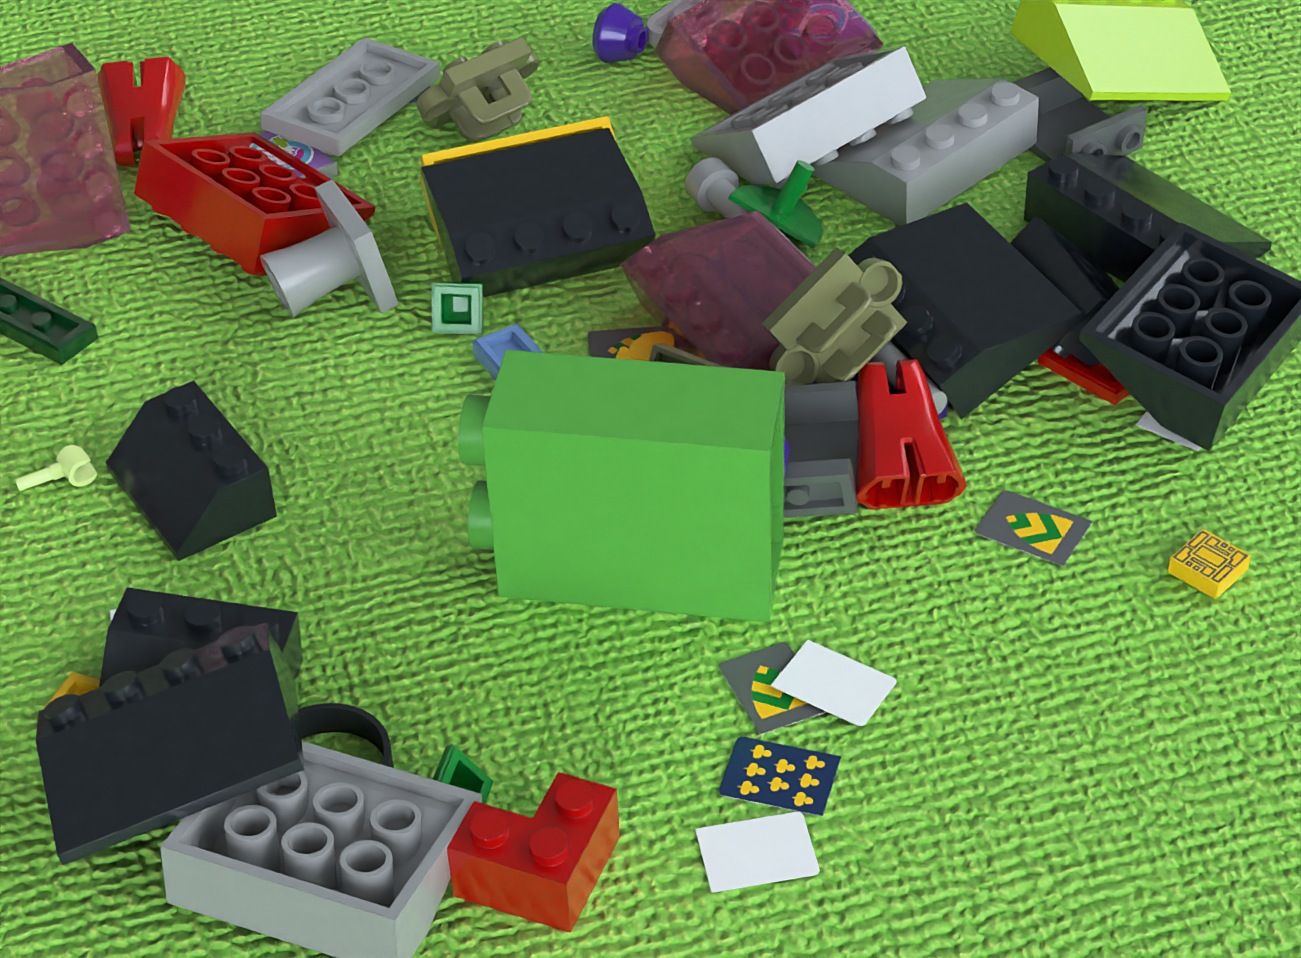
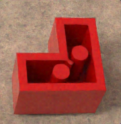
[447,772,620,933]

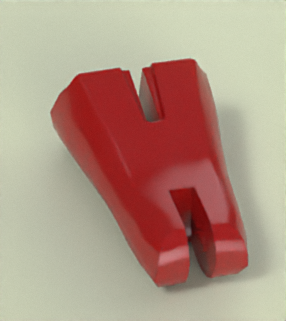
[94,57,186,166]
[856,359,967,510]

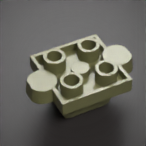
[416,37,541,142]
[761,247,907,386]

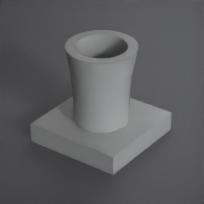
[260,179,399,318]

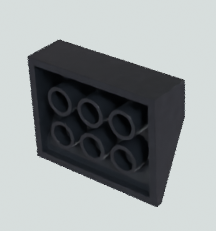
[421,128,656,297]
[1024,153,1272,283]
[848,202,1086,420]
[1079,222,1301,451]
[36,622,305,865]

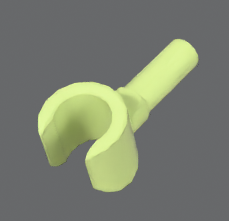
[16,445,97,491]

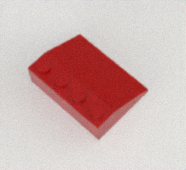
[134,132,376,276]

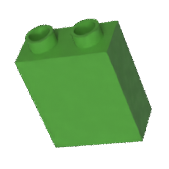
[458,350,785,622]

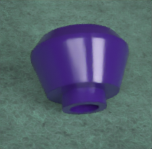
[592,3,648,63]

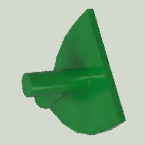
[728,160,823,249]

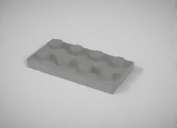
[261,37,440,157]

